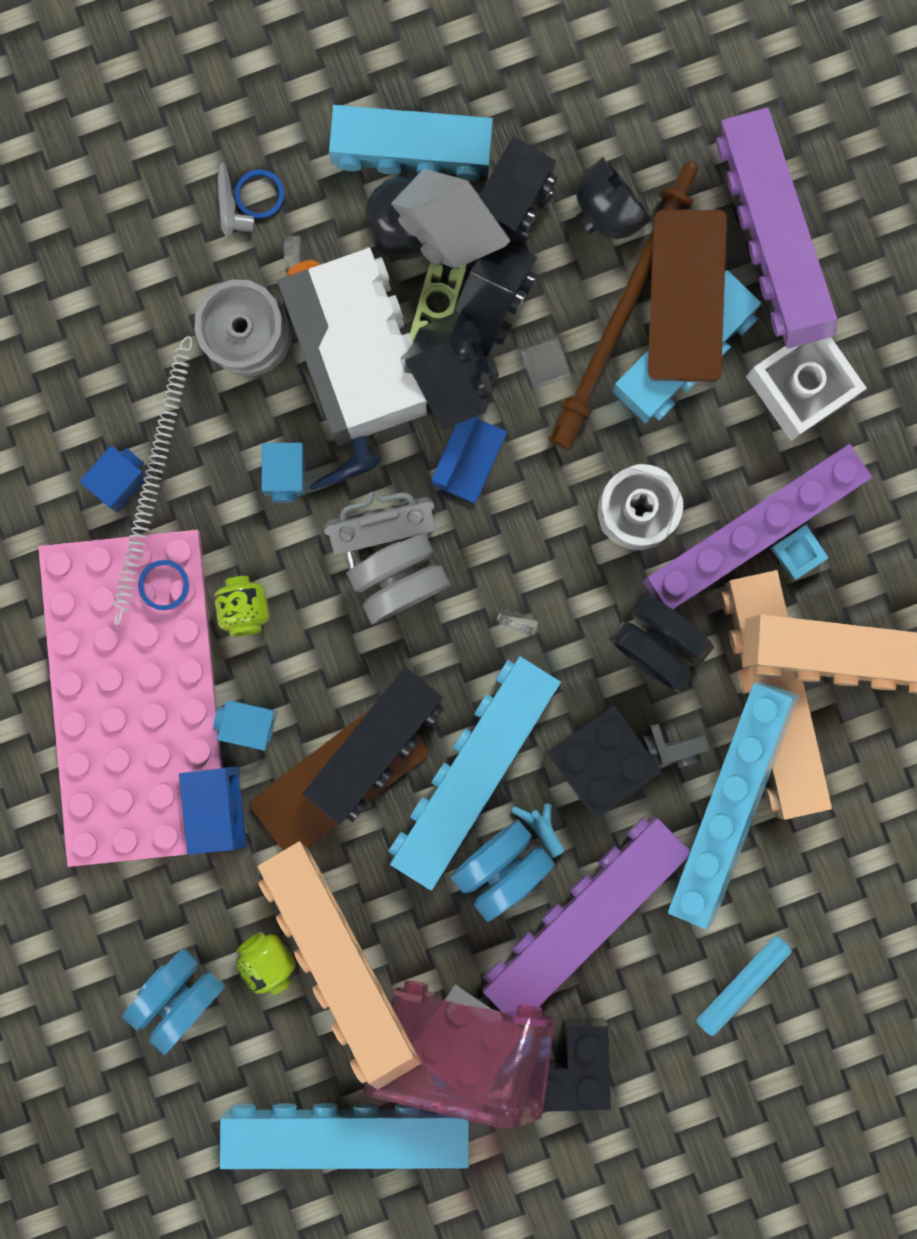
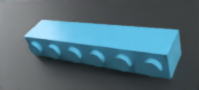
[388,656,561,891]
[668,680,800,929]
[220,1103,469,1169]

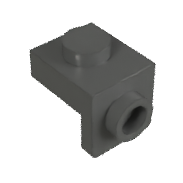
[643,724,710,768]

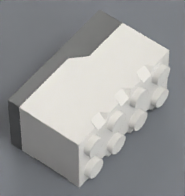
[277,247,428,447]

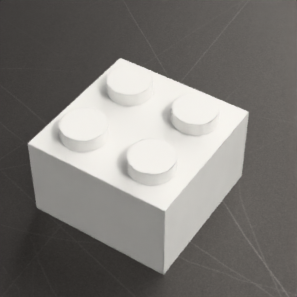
[746,337,867,441]

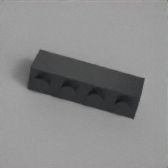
[302,666,444,825]

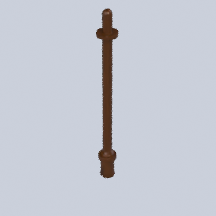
[547,161,698,451]

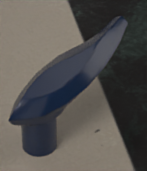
[309,436,381,491]

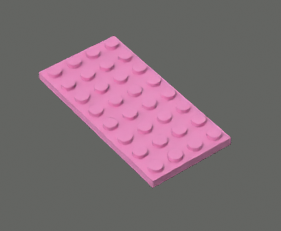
[38,530,223,867]

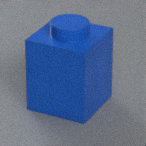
[79,445,147,512]

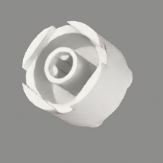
[598,464,683,550]

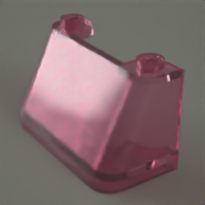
[363,981,555,1128]

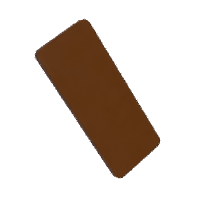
[648,210,727,382]
[250,709,428,851]

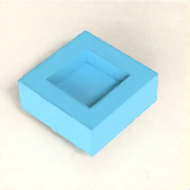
[770,525,829,581]

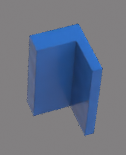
[431,415,507,504]
[179,766,247,855]

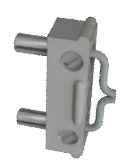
[324,490,436,570]

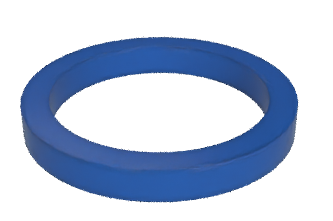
[235,169,285,219]
[138,560,190,611]

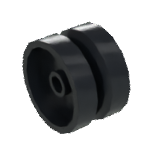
[608,593,714,693]

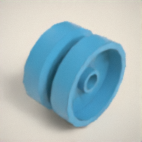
[450,819,555,922]
[121,947,226,1056]

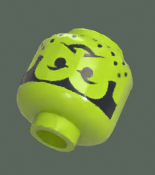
[214,576,269,637]
[235,932,296,995]

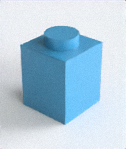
[262,443,306,503]
[213,700,278,751]

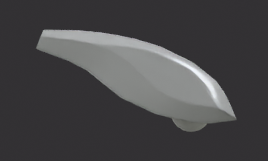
[218,163,254,237]

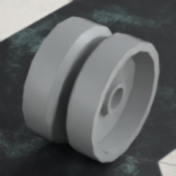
[194,279,292,377]
[346,533,451,624]

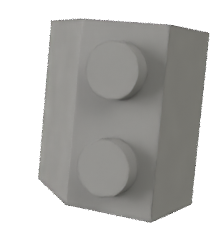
[391,169,510,268]

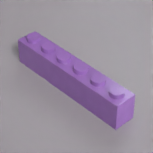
[716,107,837,349]
[642,444,872,609]
[482,816,691,1027]

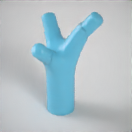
[511,803,565,858]

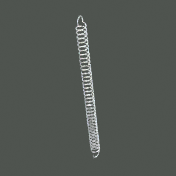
[113,336,192,625]

